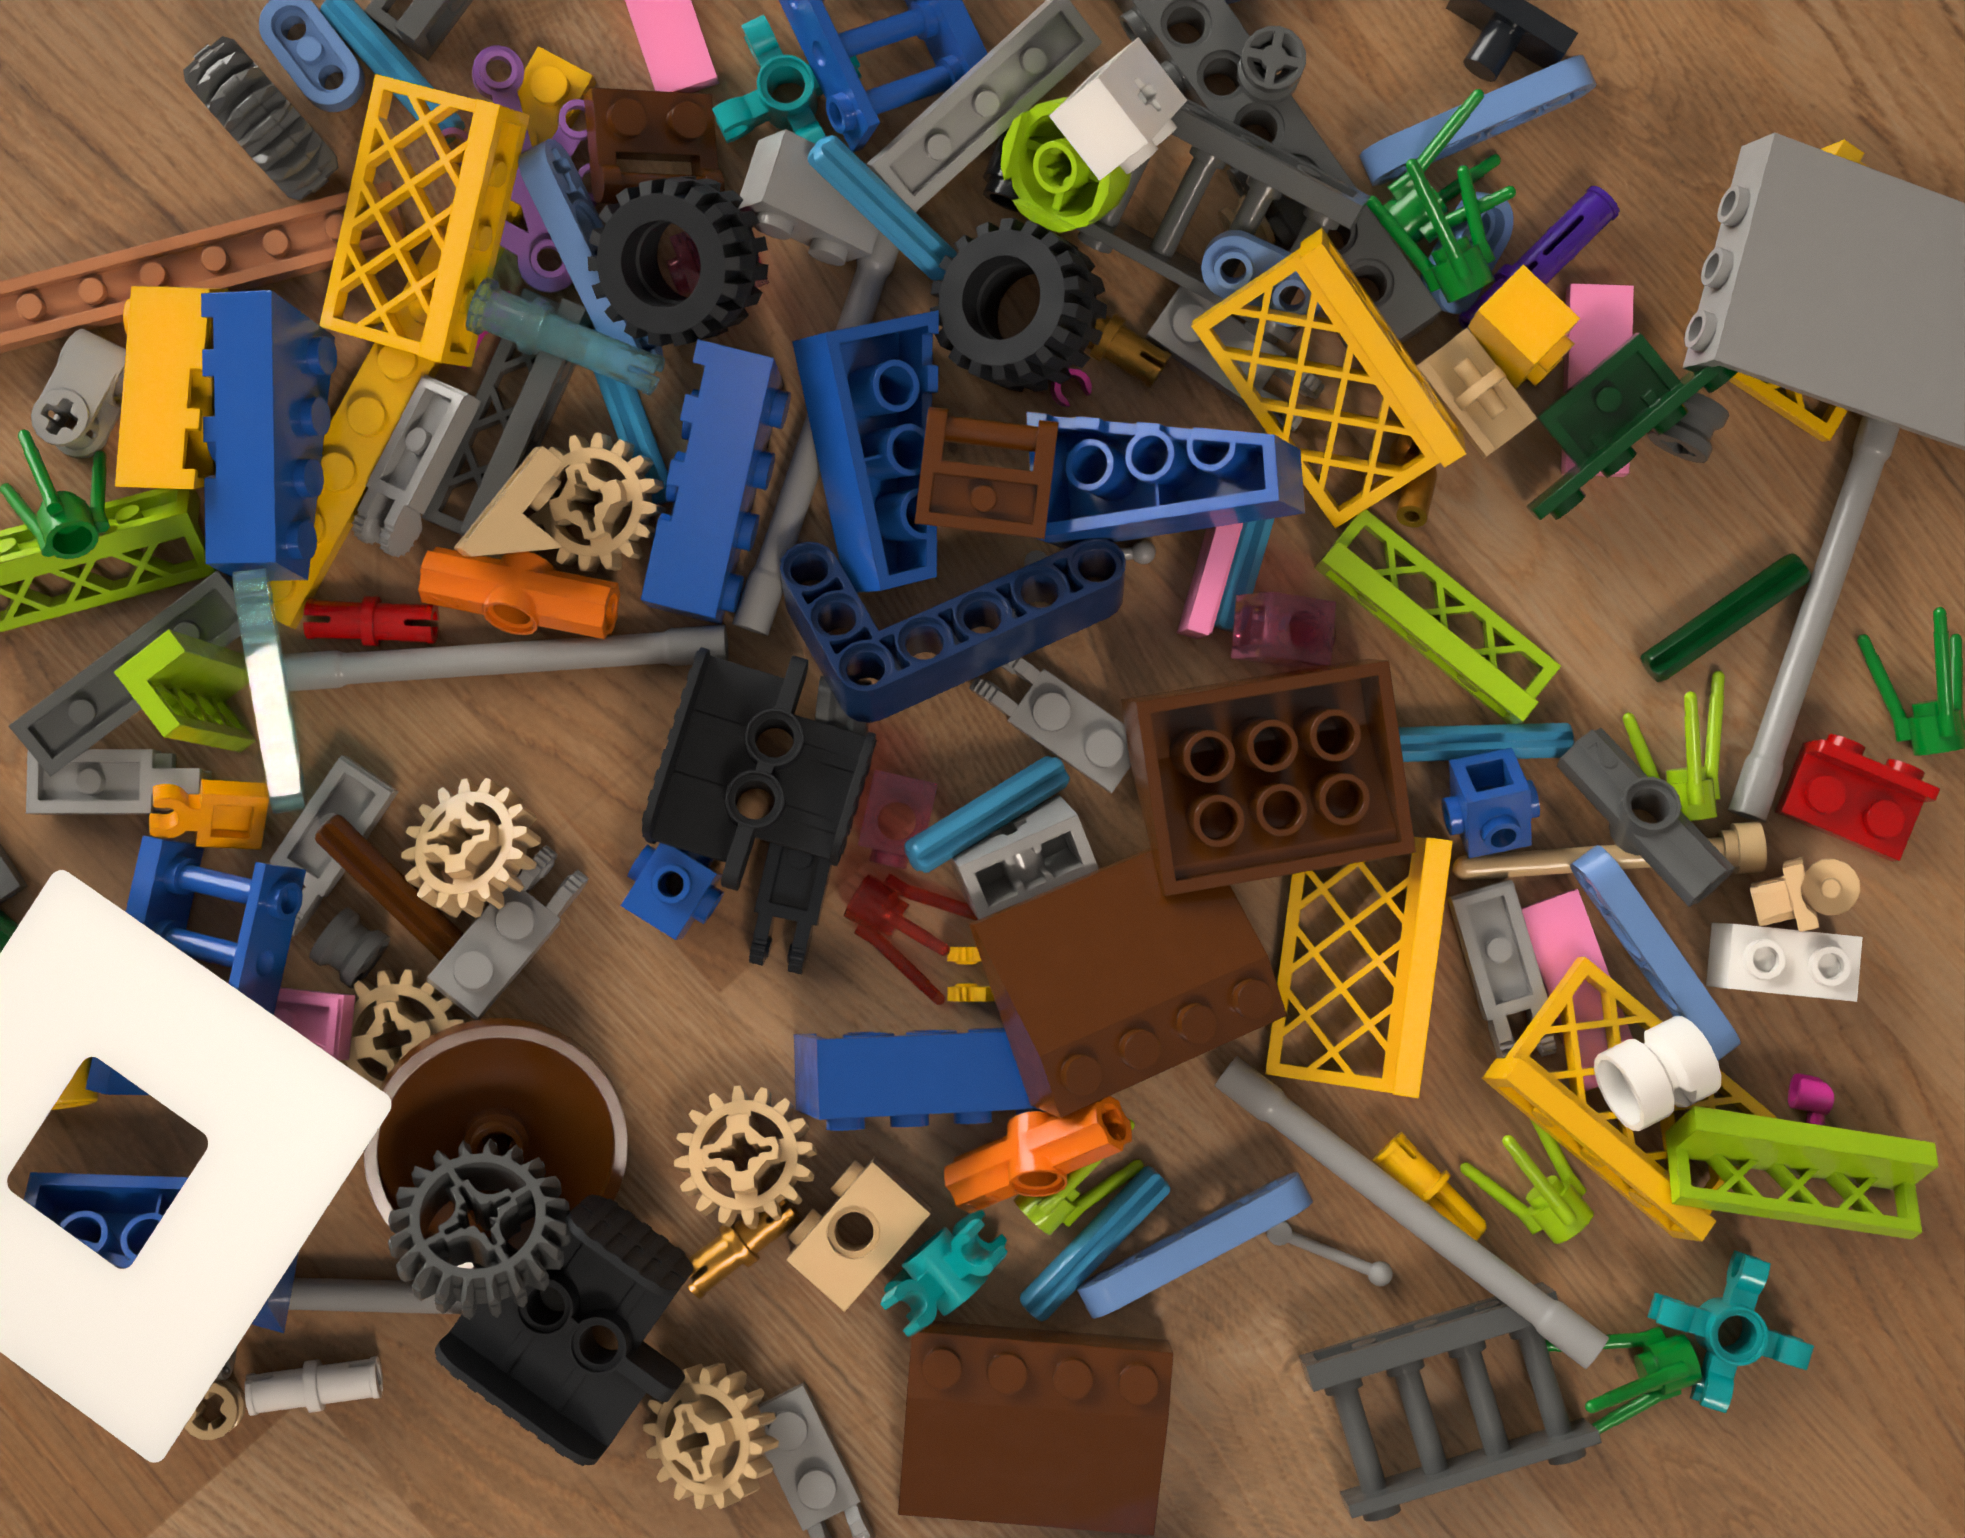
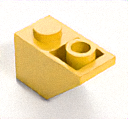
[1468,264,1580,390]

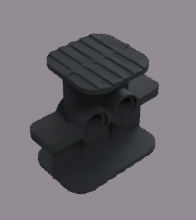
[642,647,877,891]
[435,1194,694,1466]

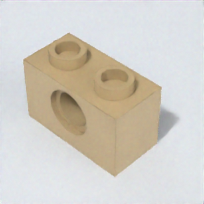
[786,1156,932,1312]

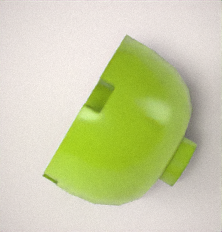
[1001,97,1132,233]

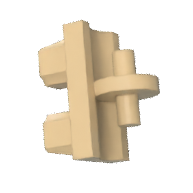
[1417,328,1537,460]
[1750,857,1860,932]

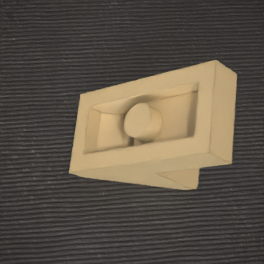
[454,446,563,557]

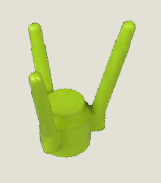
[1622,670,1725,821]
[1460,1118,1594,1244]
[1014,1119,1144,1235]

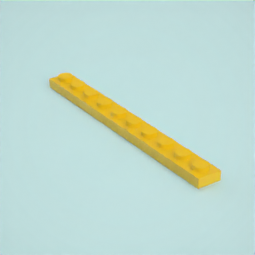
[238,46,597,630]

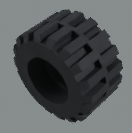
[587,176,768,346]
[930,218,1107,392]

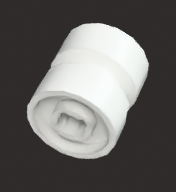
[1594,1016,1721,1131]

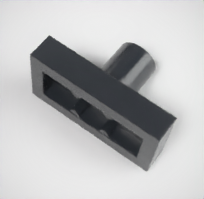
[1446,0,1578,82]

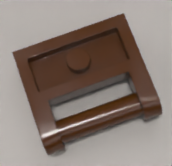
[584,88,725,204]
[915,407,1059,539]

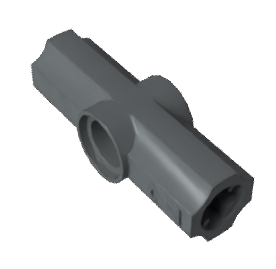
[1557,728,1735,907]

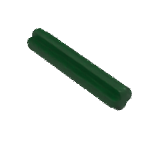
[1640,553,1811,682]

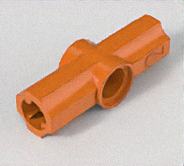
[418,547,621,639]
[944,1096,1132,1214]

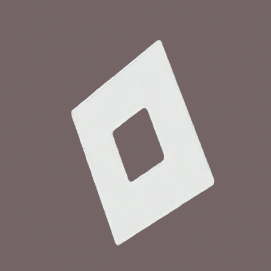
[0,870,392,1462]

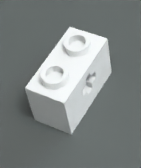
[1049,37,1187,181]
[1706,923,1863,1002]

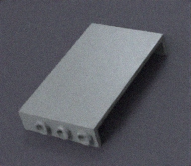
[1683,133,1965,451]

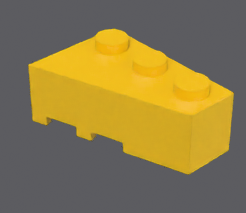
[115,286,228,489]

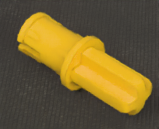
[1372,1132,1487,1241]

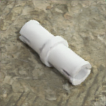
[245,1356,383,1416]

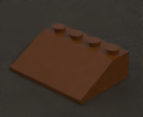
[1121,659,1416,896]
[969,848,1287,1118]
[898,1321,1173,1536]

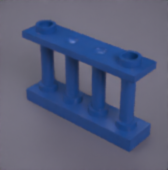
[779,0,988,152]
[85,835,306,1095]

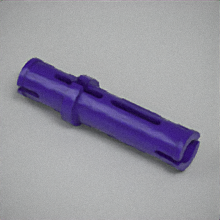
[1458,186,1620,333]

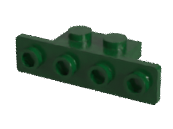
[1526,332,1738,520]

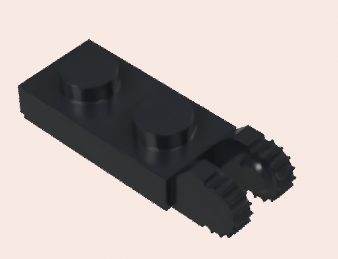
[749,843,832,975]

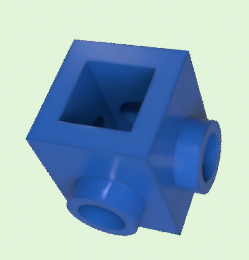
[1441,747,1540,859]
[620,843,724,940]

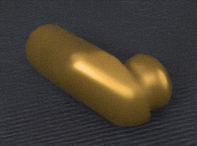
[1389,434,1437,528]

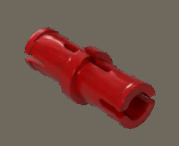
[303,596,439,646]

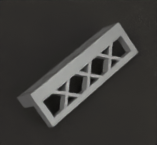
[867,0,1102,212]

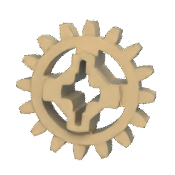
[528,433,666,573]
[401,778,541,918]
[345,969,470,1088]
[674,1085,817,1229]
[643,1362,779,1510]

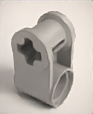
[31,329,126,459]

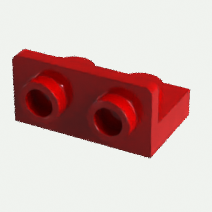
[1775,734,1940,862]

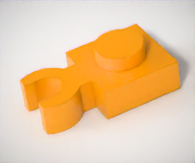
[149,779,269,850]

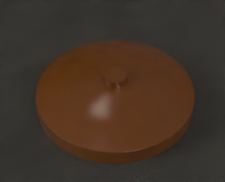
[364,1018,628,1269]

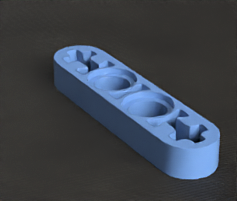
[1359,55,1596,186]
[518,139,664,381]
[1570,845,1741,1061]
[1077,1172,1313,1319]

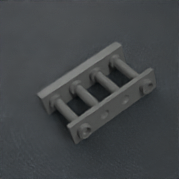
[1077,98,1371,344]
[1299,1282,1602,1522]

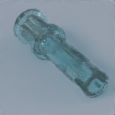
[466,277,665,396]

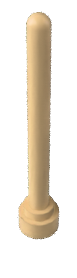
[1453,822,1767,881]

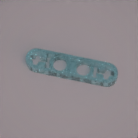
[232,568,307,814]

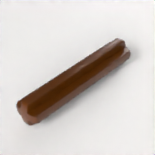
[315,814,464,961]

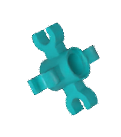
[712,15,862,144]
[880,1209,1008,1337]
[1647,1250,1814,1413]

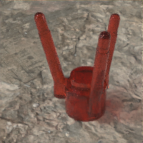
[843,873,978,1005]

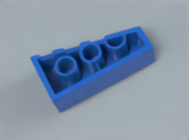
[201,290,337,581]
[792,310,939,592]
[641,339,791,625]
[1026,412,1305,549]
[794,1028,1045,1131]
[24,1172,299,1333]

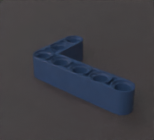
[780,538,1126,723]

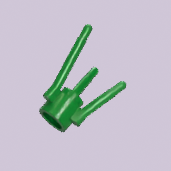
[1384,89,1516,243]
[1367,158,1496,303]
[0,429,110,559]
[1857,607,1965,756]
[1545,1326,1702,1434]

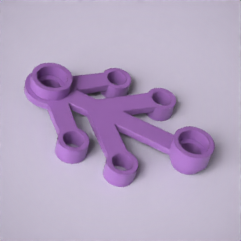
[433,45,597,293]

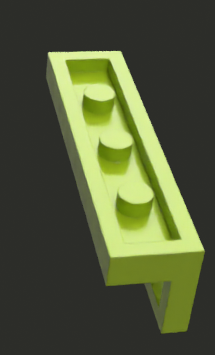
[0,488,216,632]
[1314,509,1561,724]
[114,629,260,752]
[1665,1106,1939,1239]

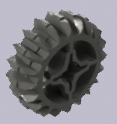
[183,36,339,201]
[388,1138,571,1321]

